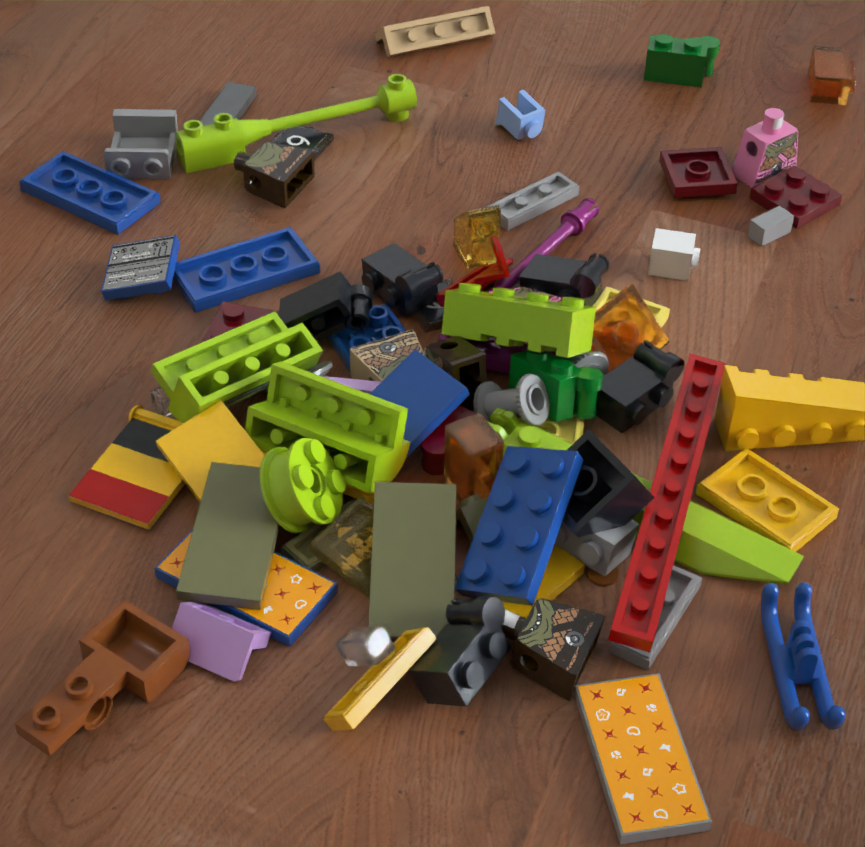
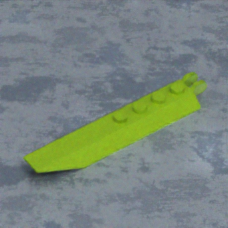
[478,408,804,585]

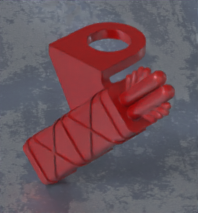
[436,235,513,307]

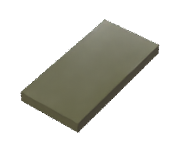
[176,462,280,609]
[368,482,456,642]

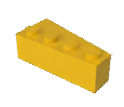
[714,365,865,451]

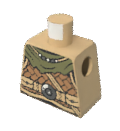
[350,329,425,382]

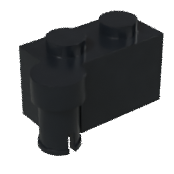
[361,243,444,317]
[519,253,610,306]
[279,271,373,341]
[596,340,685,433]
[409,596,512,707]

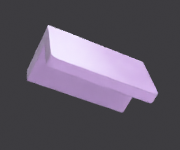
[172,602,272,682]

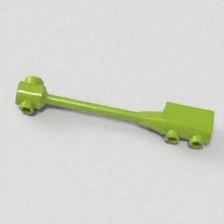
[175,74,417,174]

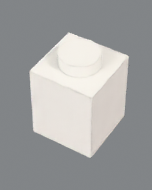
[648,228,701,281]

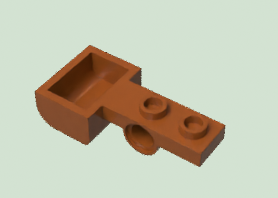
[14,599,190,756]

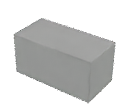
[747,206,794,246]

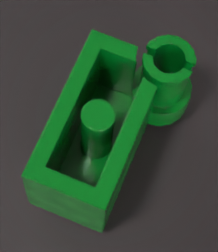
[644,34,720,87]
[508,348,603,422]

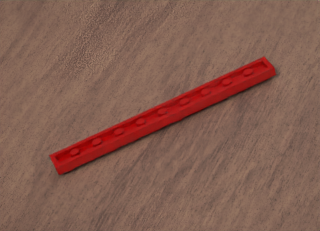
[608,354,726,652]

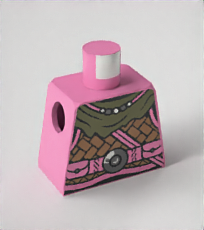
[732,108,799,188]

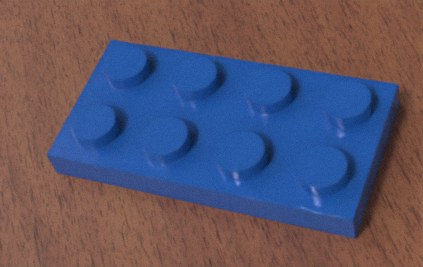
[454,446,584,606]

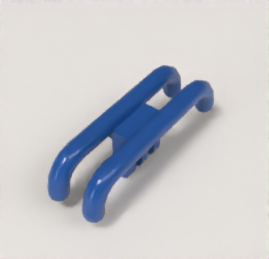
[761,582,846,731]

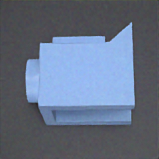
[495,90,546,140]

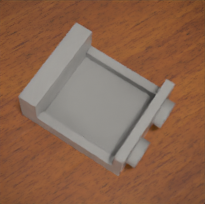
[104,109,178,179]

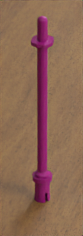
[438,198,599,341]

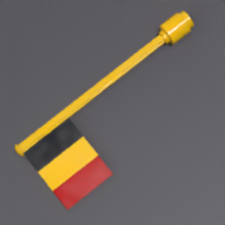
[68,405,375,530]

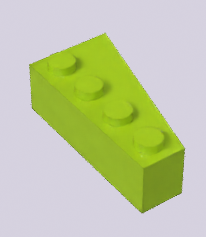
[442,283,596,358]

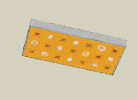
[574,673,712,845]

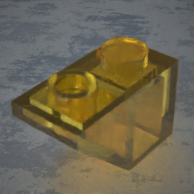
[453,205,501,269]

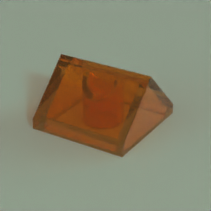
[589,284,670,373]

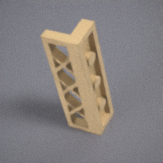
[374,6,496,57]

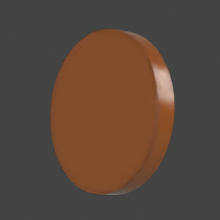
[587,567,619,587]

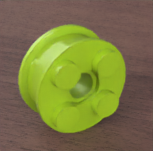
[260,438,346,533]

